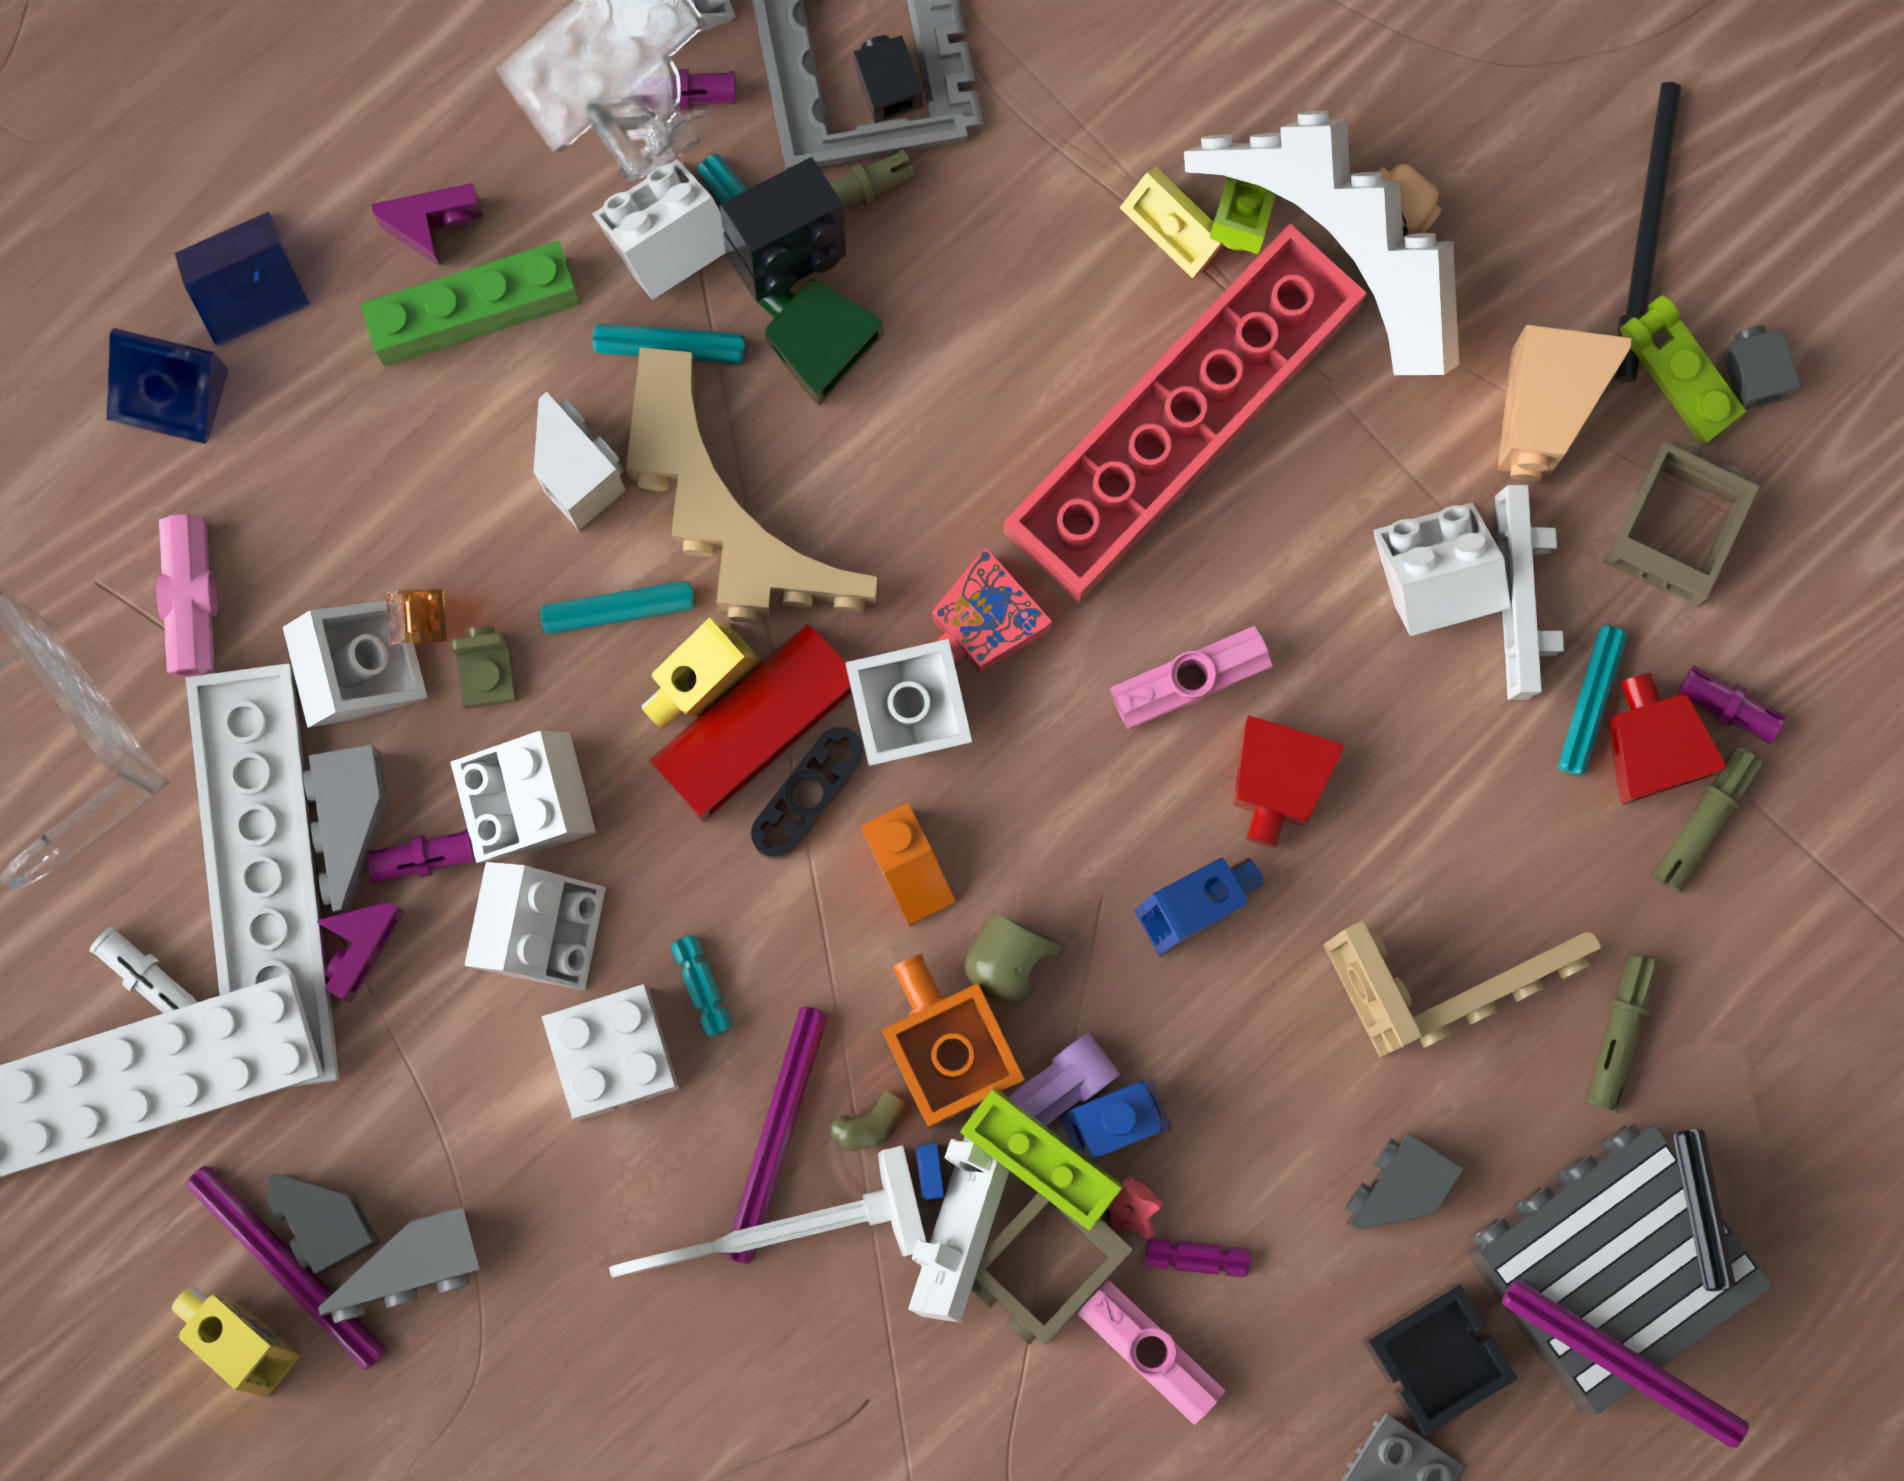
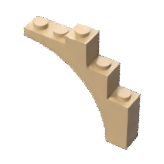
[626,347,879,623]

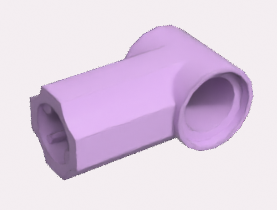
[1009,1032,1121,1126]

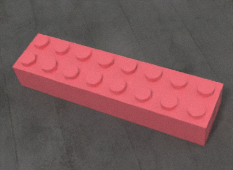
[1003,224,1367,603]

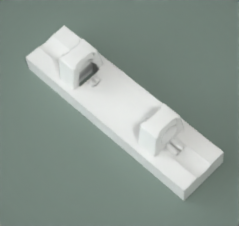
[1495,485,1564,700]
[908,1108,1010,1323]

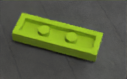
[960,1087,1123,1231]

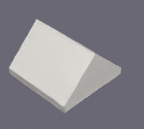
[845,639,972,766]

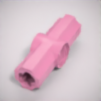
[156,514,218,677]
[1110,626,1273,730]
[1076,1279,1226,1425]

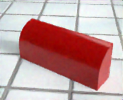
[649,624,852,823]

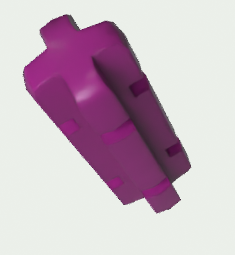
[1145,1238,1251,1277]

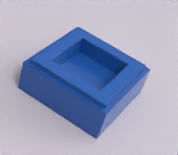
[916,1143,944,1200]

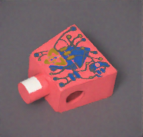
[932,548,1052,674]

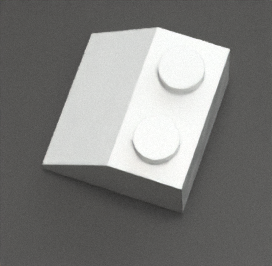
[283,598,427,728]

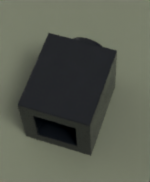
[854,35,923,123]

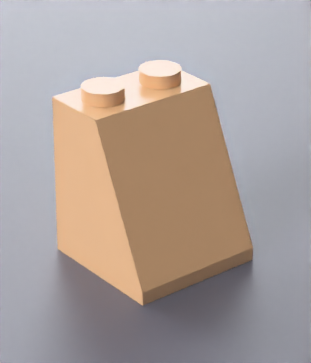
[1497,325,1631,482]

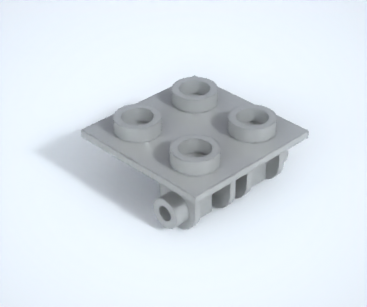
[1341,1413,1464,1481]

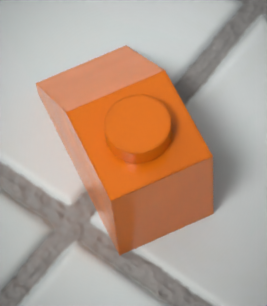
[860,802,956,926]

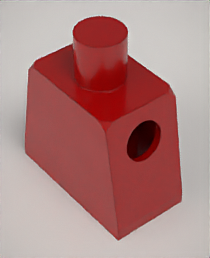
[1608,673,1726,805]
[1233,715,1344,848]

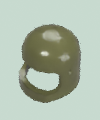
[964,911,1066,1004]

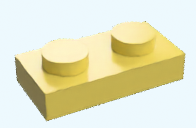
[1120,167,1224,278]

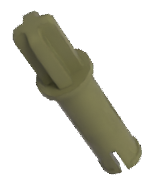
[1651,747,1763,893]
[1586,954,1659,1113]

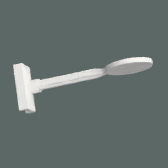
[609,1145,926,1278]

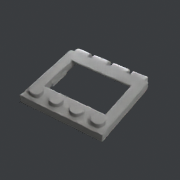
[752,0,985,170]

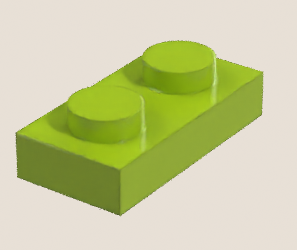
[1209,177,1276,254]

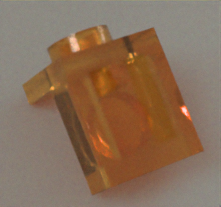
[386,589,448,645]

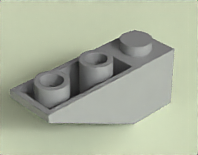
[303,745,388,914]
[318,1207,480,1323]

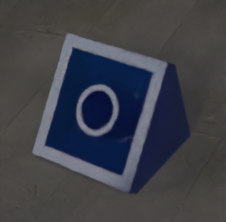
[174,211,311,346]
[107,328,228,444]

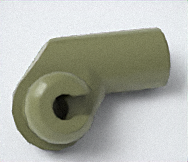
[830,1090,907,1151]

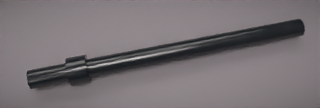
[1616,82,1682,382]

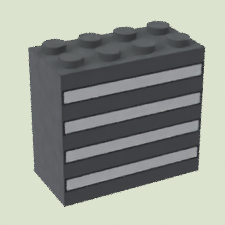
[1465,1123,1773,1415]

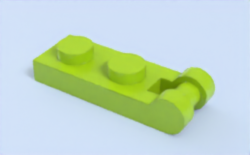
[1620,295,1747,443]

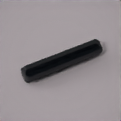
[1673,1128,1735,1292]

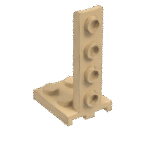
[1323,920,1601,1058]

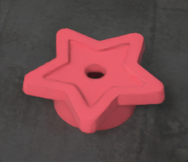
[1107,1175,1163,1239]

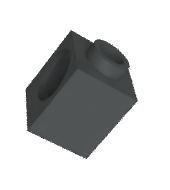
[1722,326,1800,410]

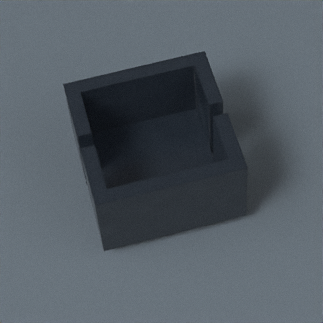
[720,157,846,302]
[1361,1284,1518,1436]

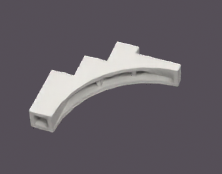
[1184,111,1459,375]

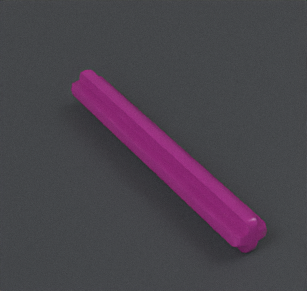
[725,1006,827,1264]
[186,1166,386,1370]
[1502,1280,1749,1448]

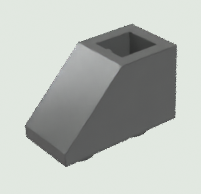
[1345,1134,1463,1230]
[265,1173,380,1274]

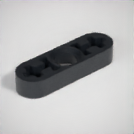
[751,727,863,860]

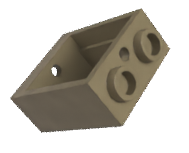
[1603,441,1760,607]
[971,1193,1133,1345]

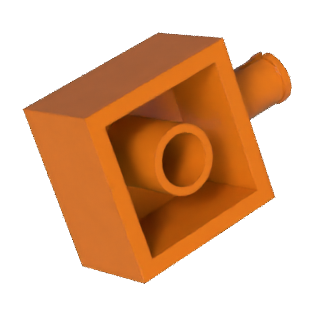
[881,953,1025,1129]

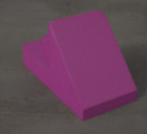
[371,183,483,265]
[317,902,405,1003]

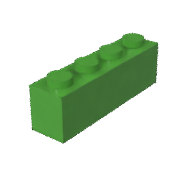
[360,240,580,367]

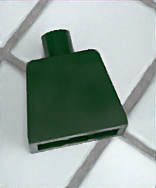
[757,279,884,405]

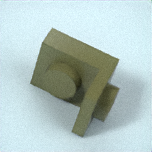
[451,626,517,709]

